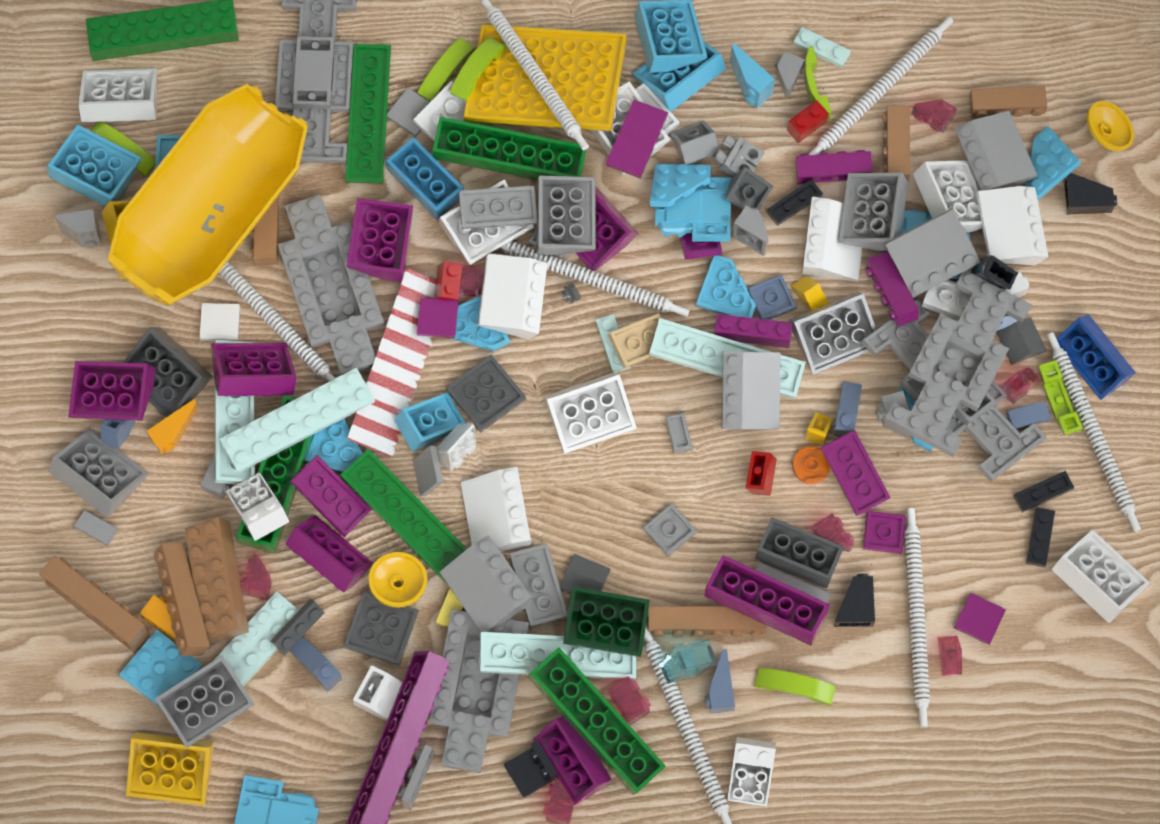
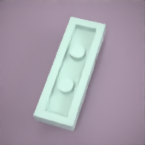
[793,27,851,68]
[596,314,631,373]

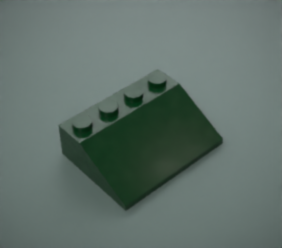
[563,586,650,657]

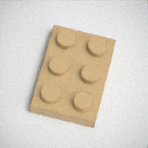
[608,313,661,369]

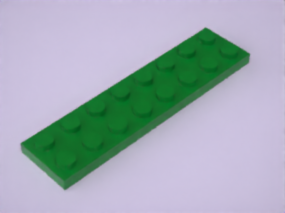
[345,44,391,184]
[340,449,467,585]

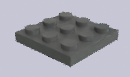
[446,354,526,433]
[343,592,419,666]

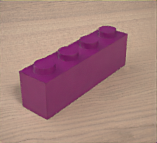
[795,150,873,184]
[865,252,919,327]
[714,314,793,348]

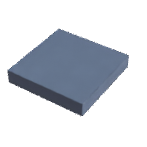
[747,274,797,320]

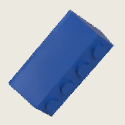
[1056,314,1136,400]

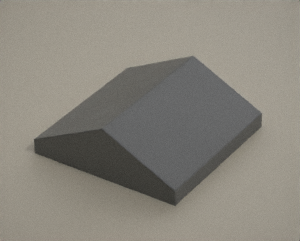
[725,166,773,211]
[996,317,1047,365]
[560,554,611,594]

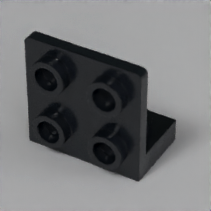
[504,740,558,798]

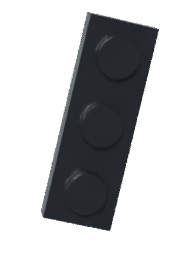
[766,179,823,226]
[1013,471,1075,513]
[1026,507,1055,568]

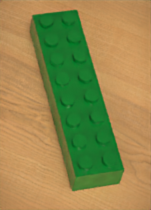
[86,0,239,61]
[432,117,586,180]
[236,395,314,554]
[527,647,666,795]

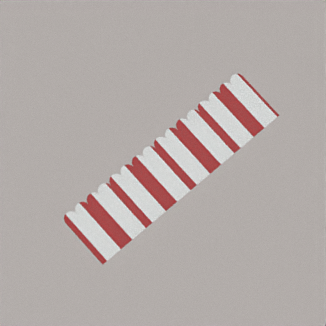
[347,268,436,457]

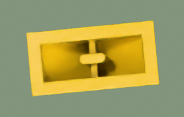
[791,276,828,311]
[805,412,833,446]

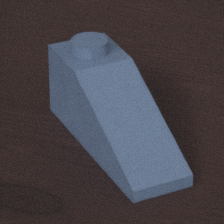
[833,381,862,437]
[100,419,135,449]
[289,637,342,692]
[705,649,735,714]

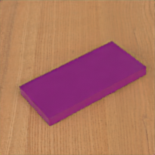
[606,100,669,179]
[820,430,891,516]
[290,455,372,537]

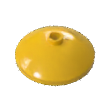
[1087,101,1134,152]
[369,552,427,608]

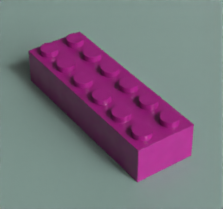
[704,555,830,646]

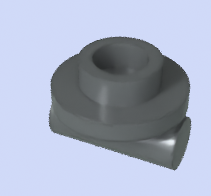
[562,284,581,304]

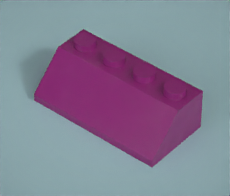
[286,515,373,593]
[533,716,612,805]

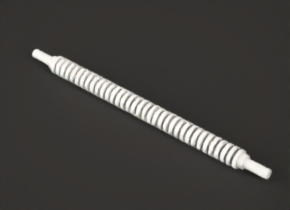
[480,0,589,150]
[809,17,954,155]
[500,241,690,317]
[219,262,336,382]
[1047,332,1142,532]
[904,508,930,728]
[644,624,732,824]

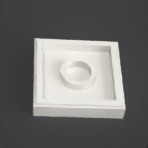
[199,303,240,341]

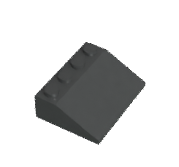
[123,327,213,418]

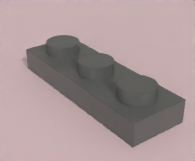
[271,598,324,656]

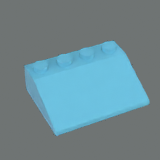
[635,0,707,73]
[632,41,727,112]
[47,124,142,206]

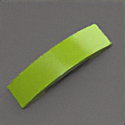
[417,38,475,102]
[450,38,506,101]
[804,46,831,120]
[91,122,156,177]
[1038,360,1083,436]
[754,667,836,706]

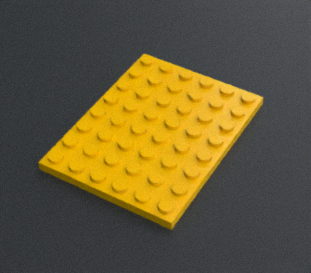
[464,25,627,131]

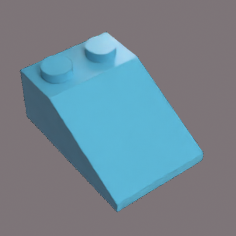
[730,43,775,109]
[394,392,466,452]

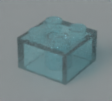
[659,639,717,684]

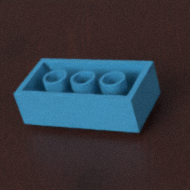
[386,137,464,220]

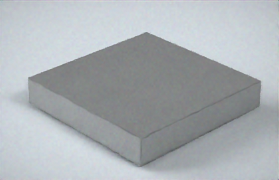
[387,88,430,137]
[413,446,443,496]
[642,503,697,557]

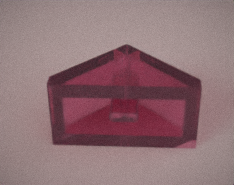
[937,636,962,676]

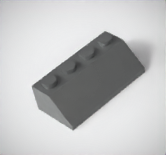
[755,517,844,588]

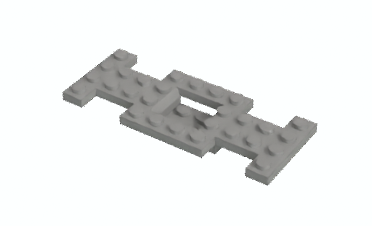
[275,0,356,164]
[884,271,1032,457]
[862,300,1046,482]

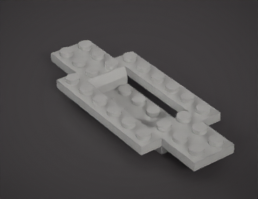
[278,195,384,375]
[429,609,529,773]

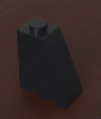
[1064,173,1117,215]
[971,255,1018,290]
[834,574,875,627]

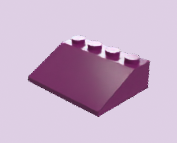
[576,186,639,271]
[346,198,413,283]
[211,343,297,397]
[68,361,155,421]

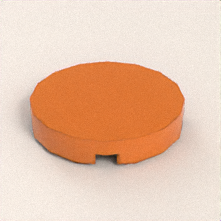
[792,446,830,484]

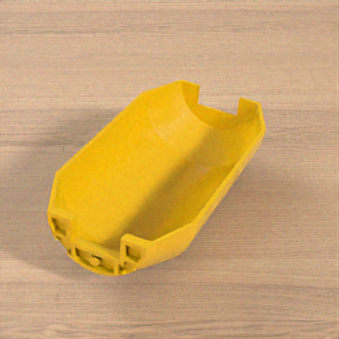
[108,84,308,306]

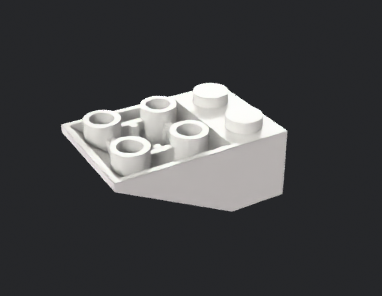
[437,424,476,471]
[226,472,289,541]
[353,665,402,721]
[727,737,776,807]

